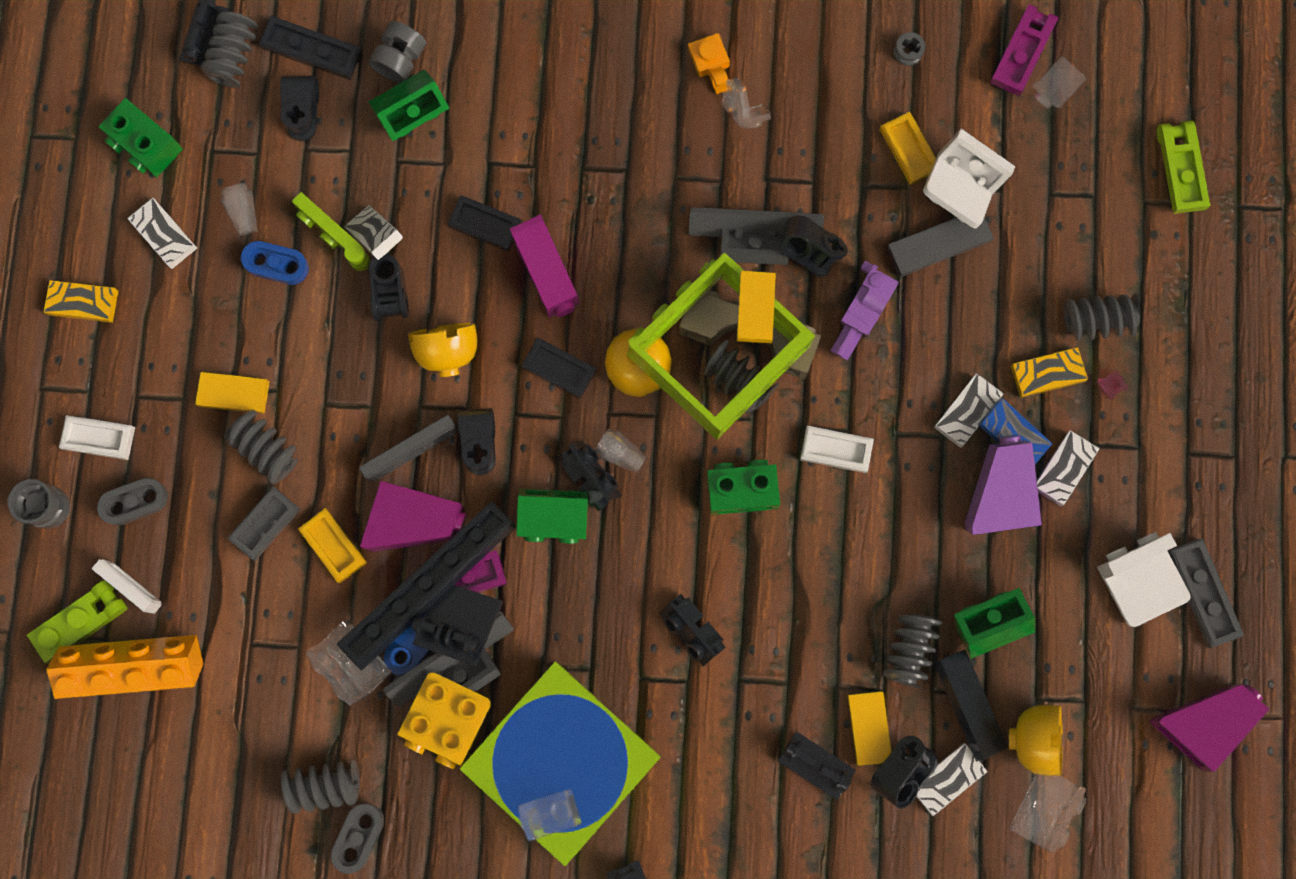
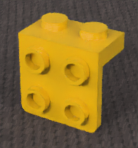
[397,672,491,770]

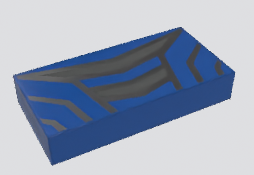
[978,398,1053,464]

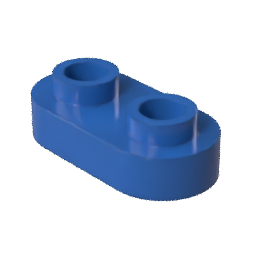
[241,241,309,285]
[384,613,431,675]

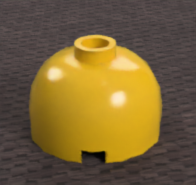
[408,323,477,377]
[605,328,672,397]
[1009,704,1063,777]

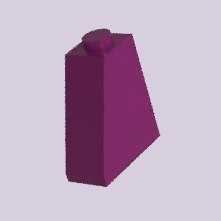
[510,214,579,318]
[360,481,467,552]
[1149,684,1269,772]

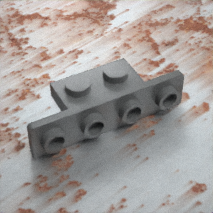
[689,207,824,265]
[383,611,514,707]

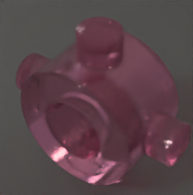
[1098,370,1128,400]

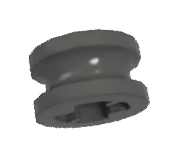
[894,32,925,66]

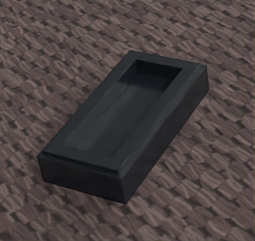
[447,195,522,252]
[522,337,597,399]

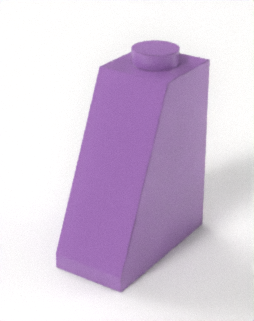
[965,435,1042,535]

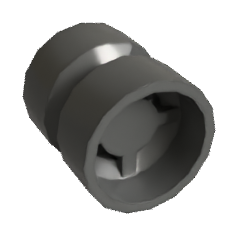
[368,21,427,83]
[8,479,70,529]

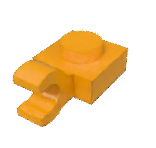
[688,33,730,94]

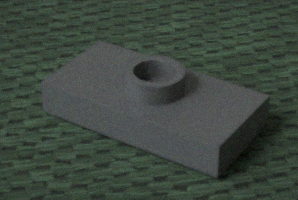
[227,486,301,561]

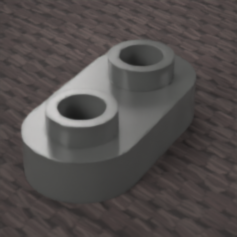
[97,478,168,525]
[331,803,384,874]

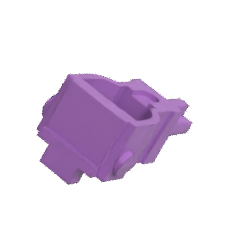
[830,261,899,361]

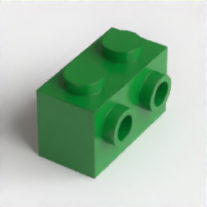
[368,69,449,141]
[98,98,183,178]
[707,460,780,515]
[516,488,588,544]
[954,587,1035,659]

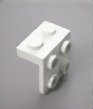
[923,129,1015,228]
[1097,532,1190,627]

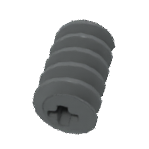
[201,12,258,88]
[1064,293,1141,341]
[703,340,779,413]
[224,409,298,484]
[882,612,943,690]
[281,759,360,814]

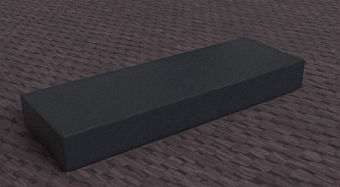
[259,16,363,80]
[934,649,1008,762]

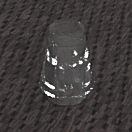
[220,184,258,235]
[594,428,647,473]

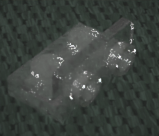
[306,620,392,705]
[1009,774,1086,853]

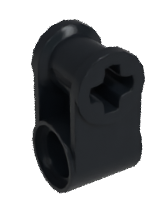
[280,75,319,141]
[781,215,848,277]
[369,254,409,321]
[458,408,496,476]
[871,736,938,809]

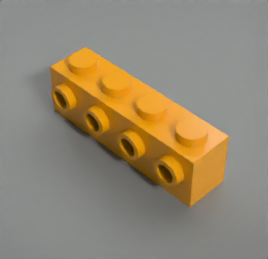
[46,635,203,699]

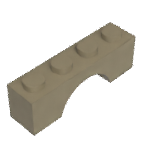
[679,290,821,380]

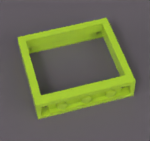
[627,252,815,440]

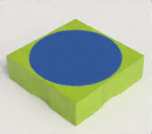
[460,661,661,866]

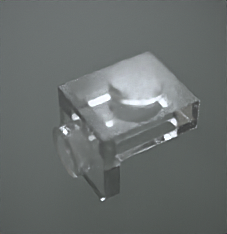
[1032,56,1088,109]
[723,78,771,129]
[518,789,582,841]

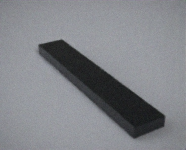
[336,501,516,671]

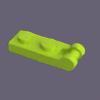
[1157,120,1210,214]
[292,192,371,271]
[27,580,128,664]

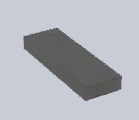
[887,218,994,277]
[359,415,459,483]
[1168,538,1244,648]

